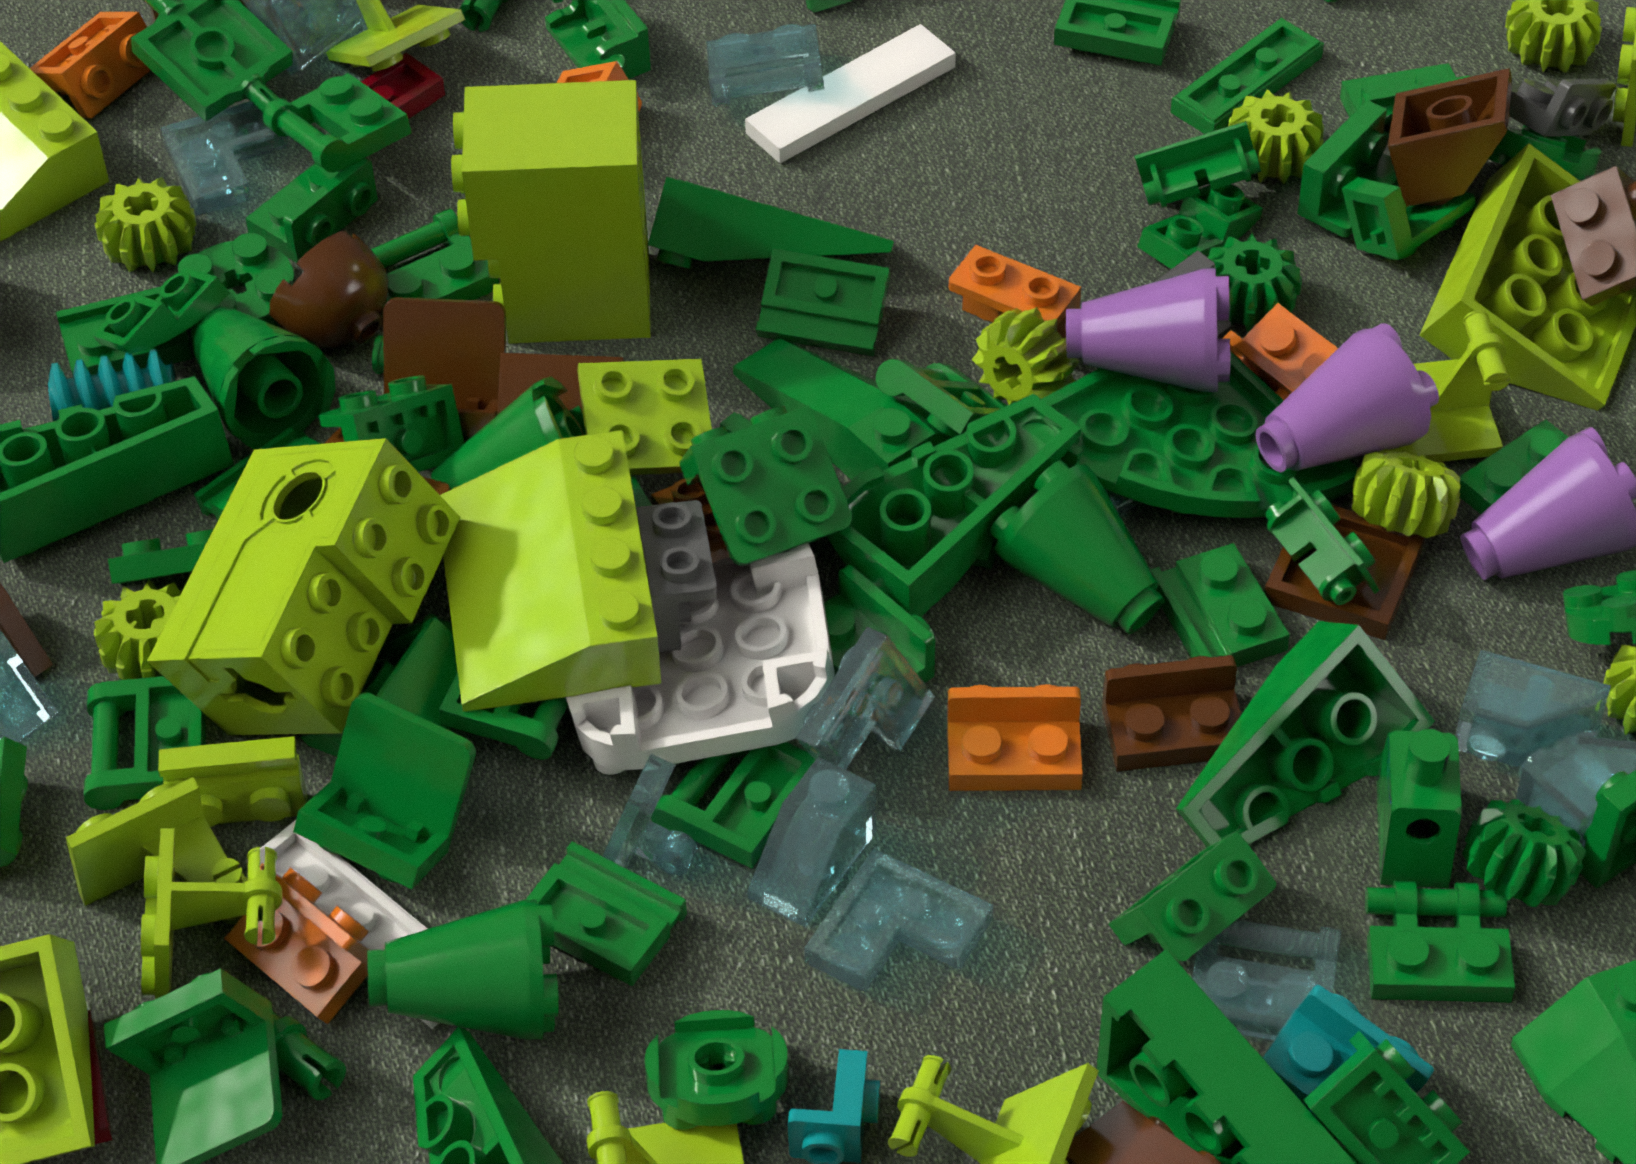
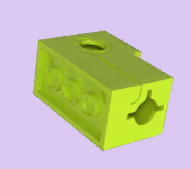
[451,80,651,344]
[147,438,461,735]

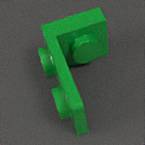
[1342,177,1476,260]

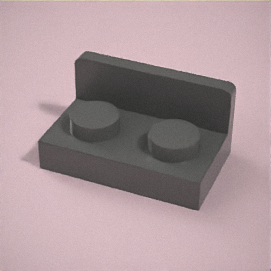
[1509,78,1616,137]
[636,500,717,652]

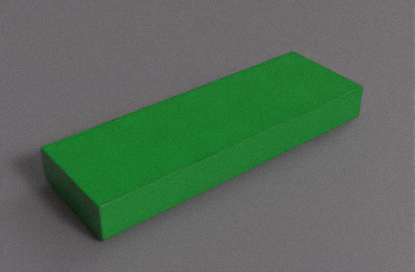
[1170,18,1324,134]

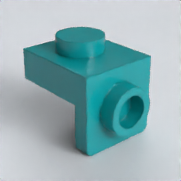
[788,1049,881,1164]

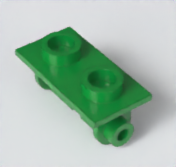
[1134,121,1261,208]
[1266,477,1380,605]

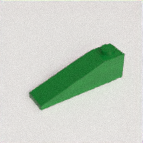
[648,176,894,269]
[733,338,953,480]
[827,394,1081,617]
[1176,621,1435,847]
[1511,960,1636,1164]
[413,1026,563,1164]

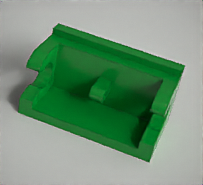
[545,0,651,79]

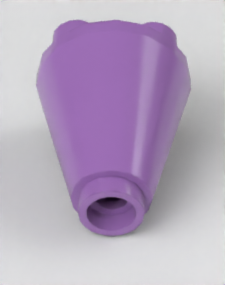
[1066,268,1230,392]
[1256,323,1439,472]
[1461,427,1636,580]

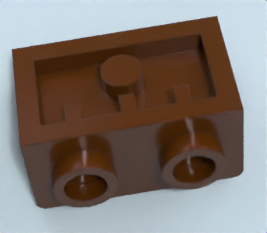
[1102,655,1241,772]

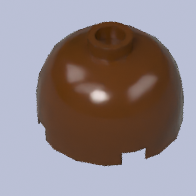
[269,231,388,350]

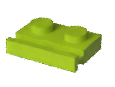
[158,736,308,827]

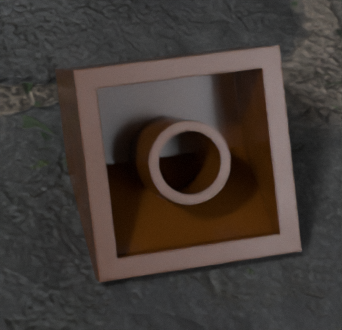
[1388,68,1512,207]

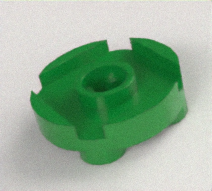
[1488,117,1602,180]
[178,233,296,328]
[1563,570,1636,645]
[645,1010,789,1130]

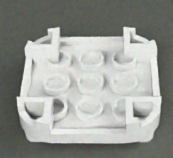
[566,543,836,775]

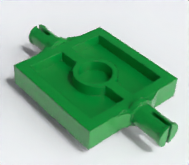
[131,0,293,122]

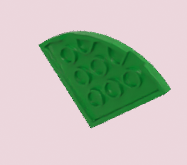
[1042,351,1358,518]

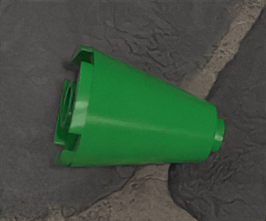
[190,306,336,449]
[431,376,586,489]

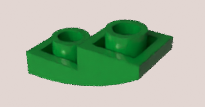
[1137,184,1263,269]
[92,267,230,354]

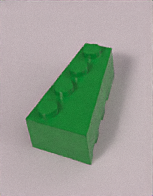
[0,376,234,563]
[1097,949,1360,1164]

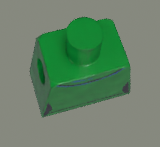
[1376,729,1462,888]

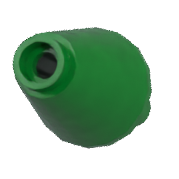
[989,460,1165,635]
[367,899,559,1040]

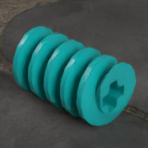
[48,349,177,421]

